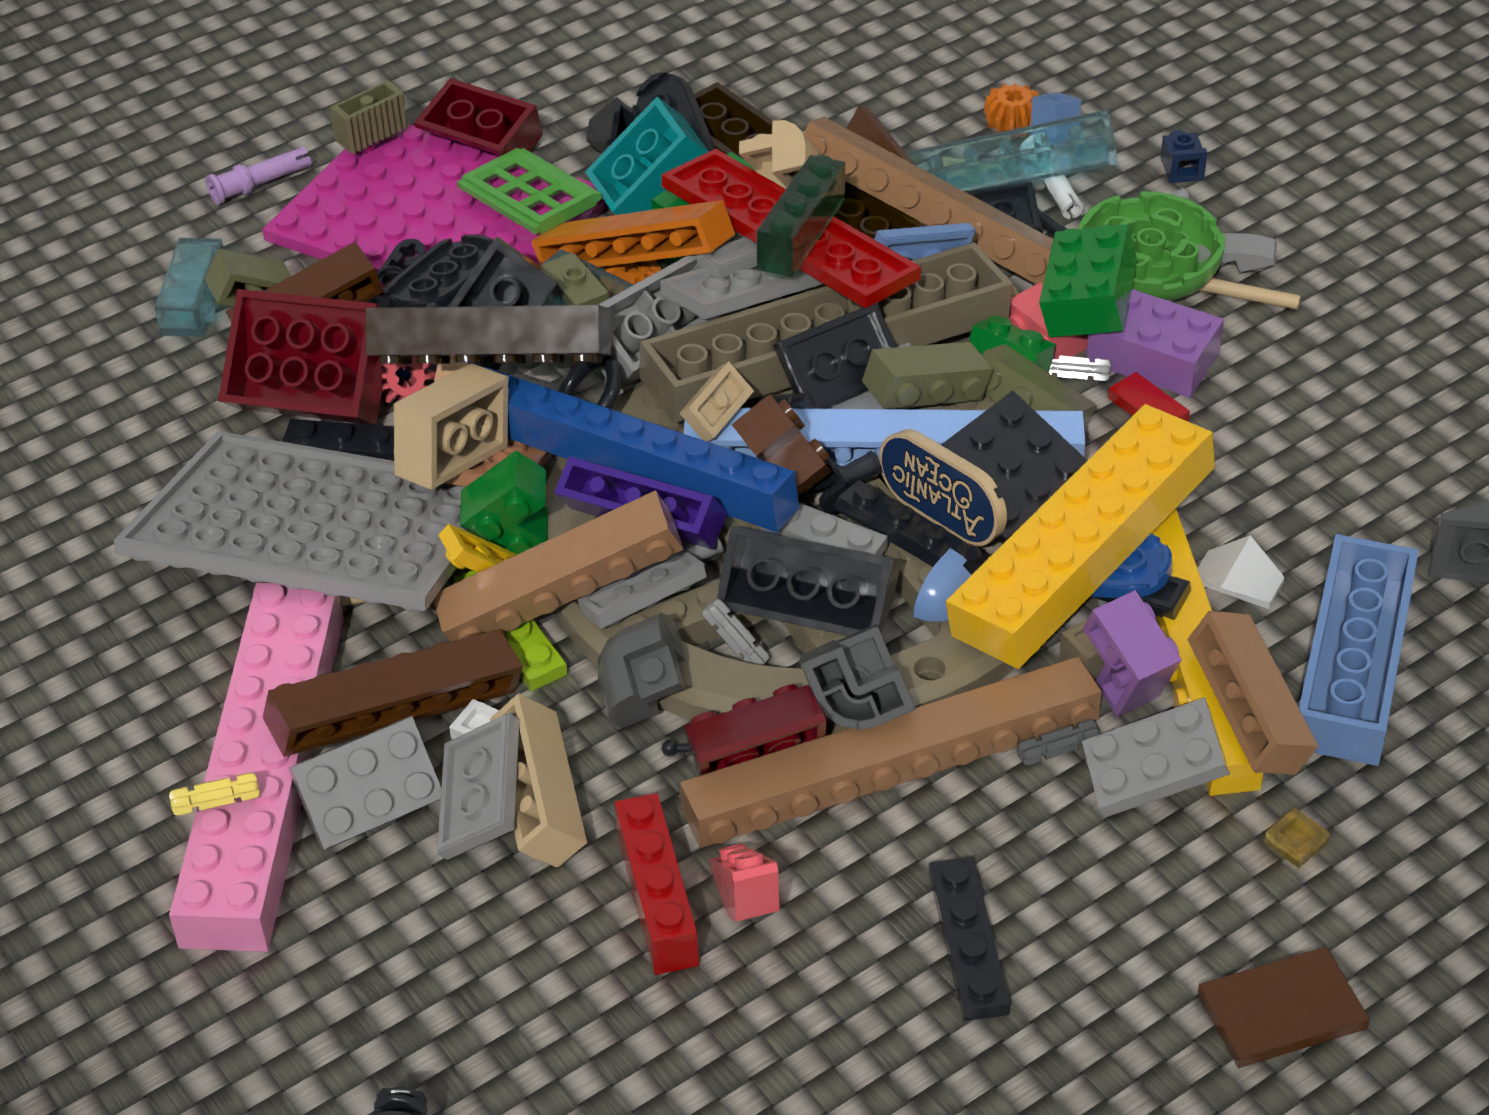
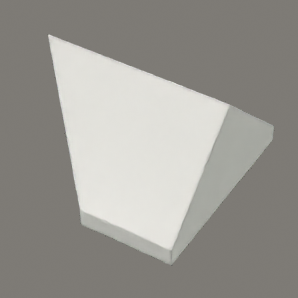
[1197,535,1284,609]

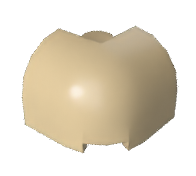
[739,120,824,202]

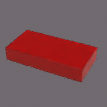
[1108,372,1190,421]

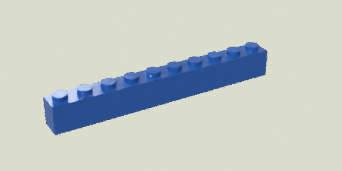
[475,364,799,533]

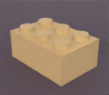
[393,363,508,490]

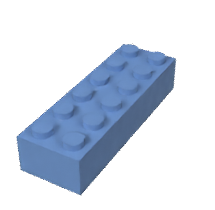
[1299,534,1419,766]

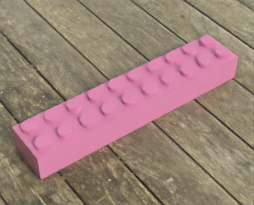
[169,583,344,952]

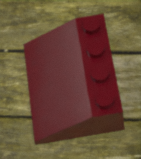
[218,289,382,425]

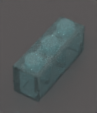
[155,238,224,337]

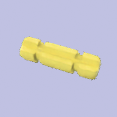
[169,772,260,816]

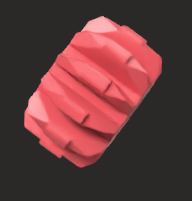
[381,357,436,403]

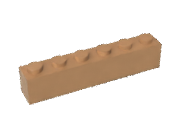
[434,490,683,642]

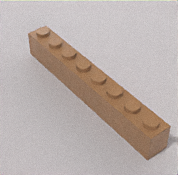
[804,117,1053,284]

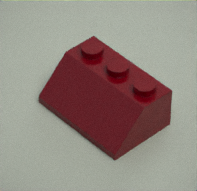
[414,78,543,156]
[684,684,826,776]

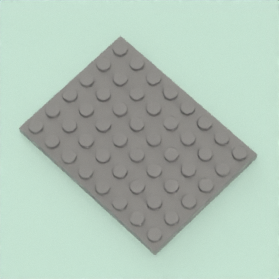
[114,431,472,611]

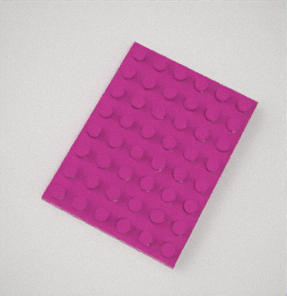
[262,124,608,283]

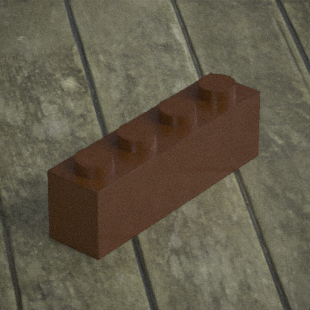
[225,241,384,322]

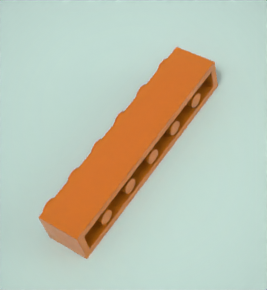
[531,200,735,268]

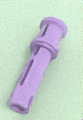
[206,146,311,205]

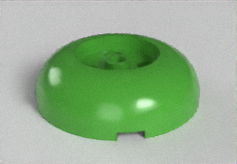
[1078,191,1225,301]

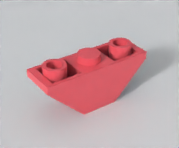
[709,844,780,922]

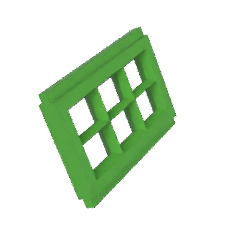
[457,148,602,234]

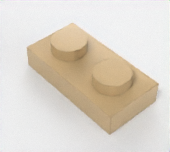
[679,361,754,442]

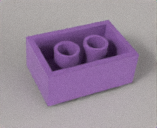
[1086,289,1224,398]

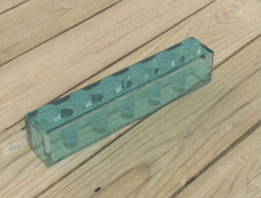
[906,110,1117,191]

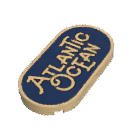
[879,429,1007,546]

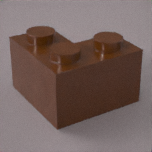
[731,394,832,498]

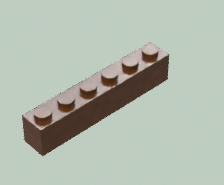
[262,629,523,757]

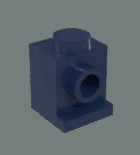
[1160,130,1207,183]

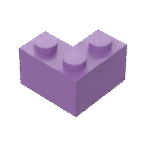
[1083,590,1182,717]

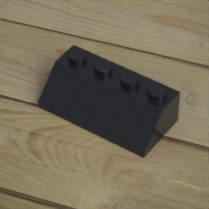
[717,525,902,636]

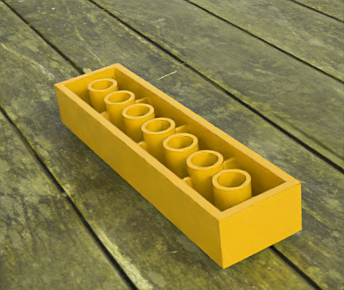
[946,404,1215,670]

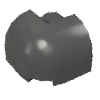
[598,613,687,729]
[799,624,915,730]

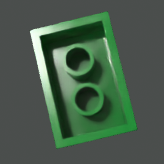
[1039,224,1137,338]

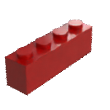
[614,793,699,975]

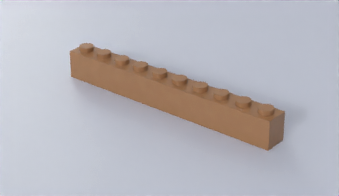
[680,656,1102,848]

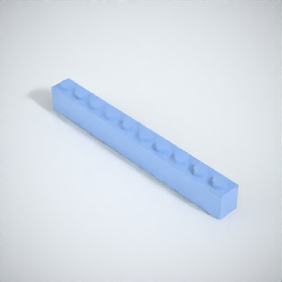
[684,408,1085,467]

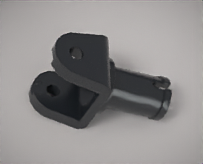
[809,451,883,514]

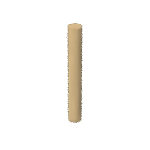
[1199,278,1301,310]

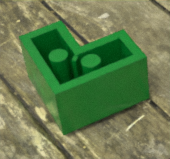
[460,450,548,554]

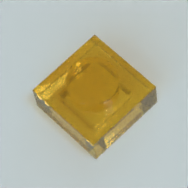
[1264,808,1330,868]

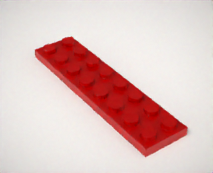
[661,149,921,308]

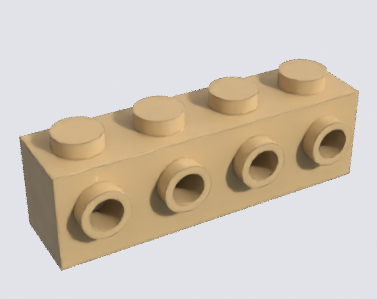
[490,693,587,868]

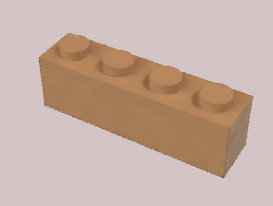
[1187,611,1319,775]

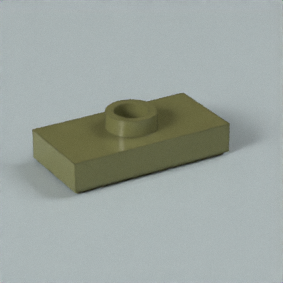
[541,252,610,305]

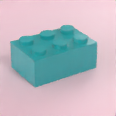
[585,97,709,215]

